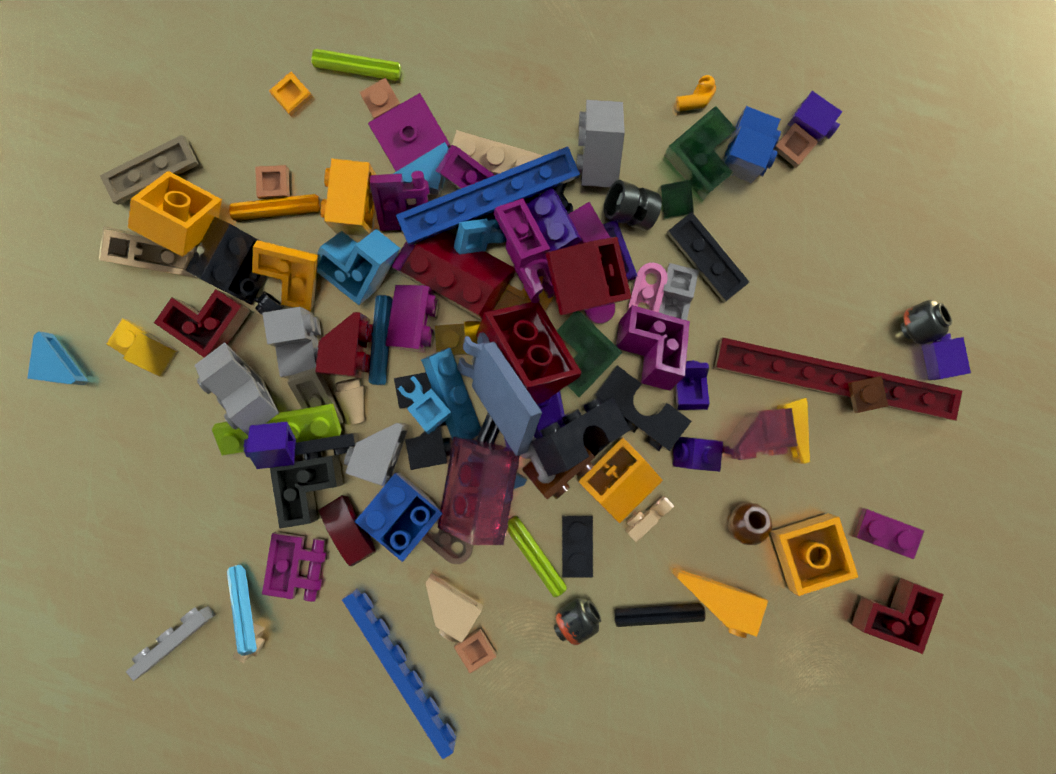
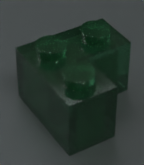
[664,106,736,201]
[557,311,623,399]

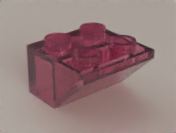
[722,408,797,460]

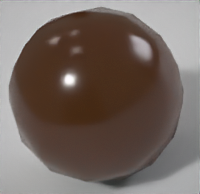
[729,503,772,545]

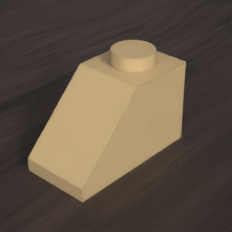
[426,573,483,643]

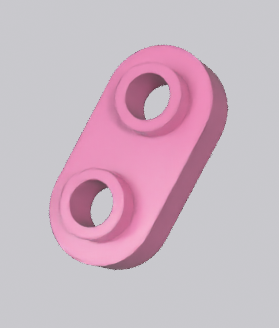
[628,263,667,312]

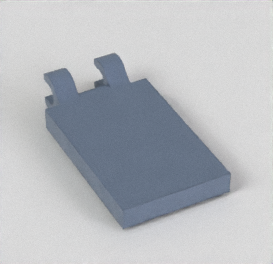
[457,332,542,456]

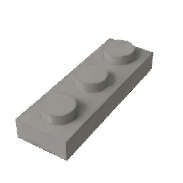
[126,606,216,681]

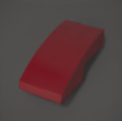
[318,495,376,566]

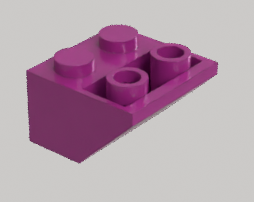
[385,285,439,353]

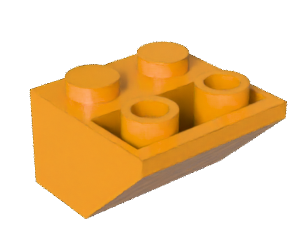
[576,437,663,524]

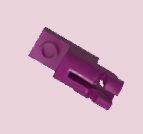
[494,198,555,303]

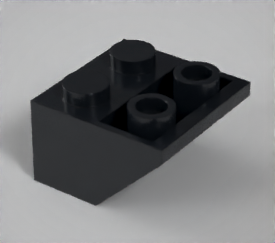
[185,217,267,305]

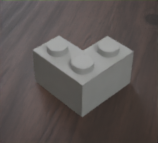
[576,100,625,187]
[262,307,321,378]
[195,343,279,435]

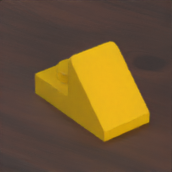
[106,318,178,377]
[435,321,481,356]

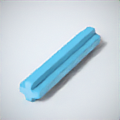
[227,565,257,656]

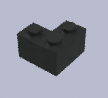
[270,455,343,529]

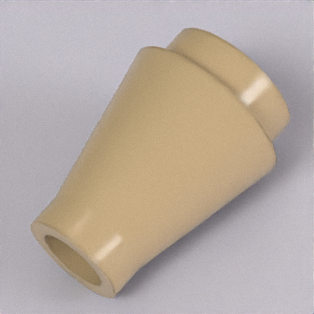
[334,378,365,425]

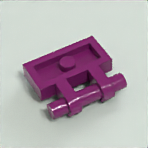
[370,171,430,231]
[262,532,327,602]

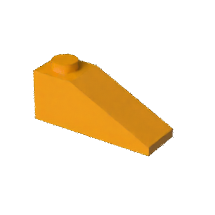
[673,568,768,638]

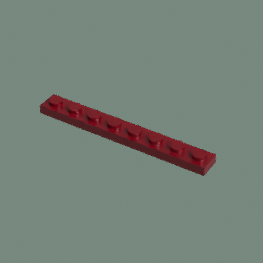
[714,338,963,421]

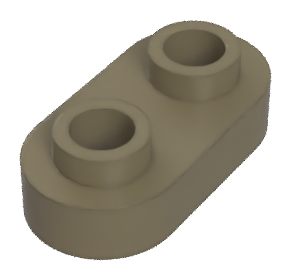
[422,515,473,564]

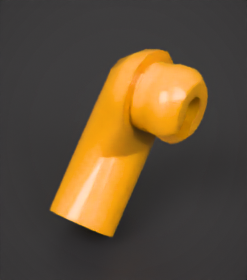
[676,75,716,112]

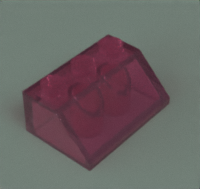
[437,437,520,545]

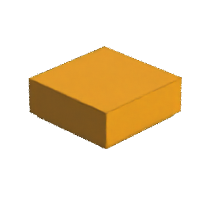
[269,71,313,116]

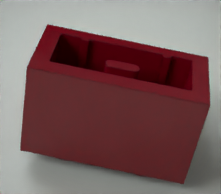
[545,237,632,315]
[315,312,374,379]

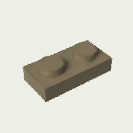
[287,367,345,424]

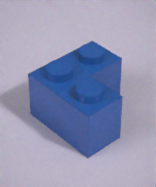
[718,106,781,183]

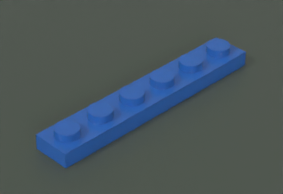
[396,146,580,246]
[342,588,456,759]

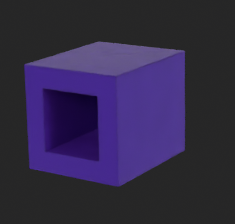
[787,91,843,145]
[921,333,971,380]
[244,421,296,469]

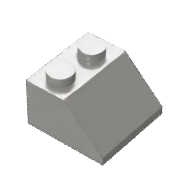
[344,423,410,486]

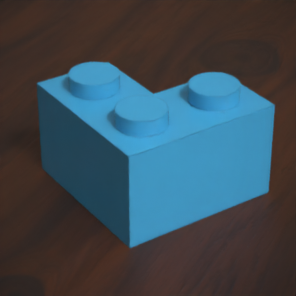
[317,229,400,305]

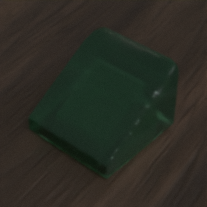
[658,180,694,219]

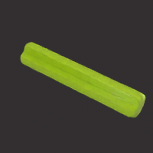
[311,49,401,81]
[504,516,567,598]

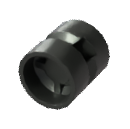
[604,180,662,231]

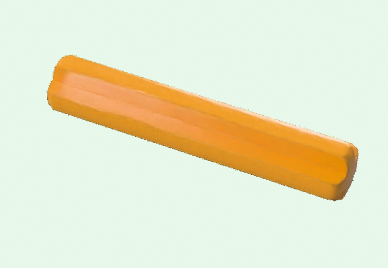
[229,194,321,221]

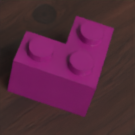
[616,305,690,391]

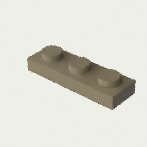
[100,135,199,205]

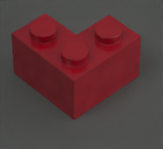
[154,289,251,358]
[851,578,944,654]

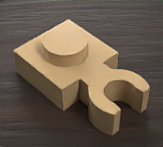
[625,496,674,542]

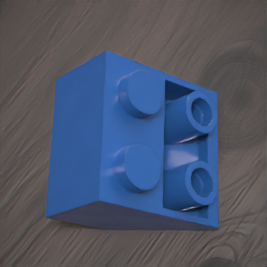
[355,472,443,562]

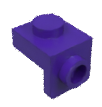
[675,360,710,410]
[673,437,723,472]

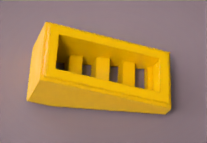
[777,398,810,464]

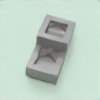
[659,263,699,320]

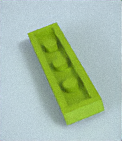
[212,403,342,456]

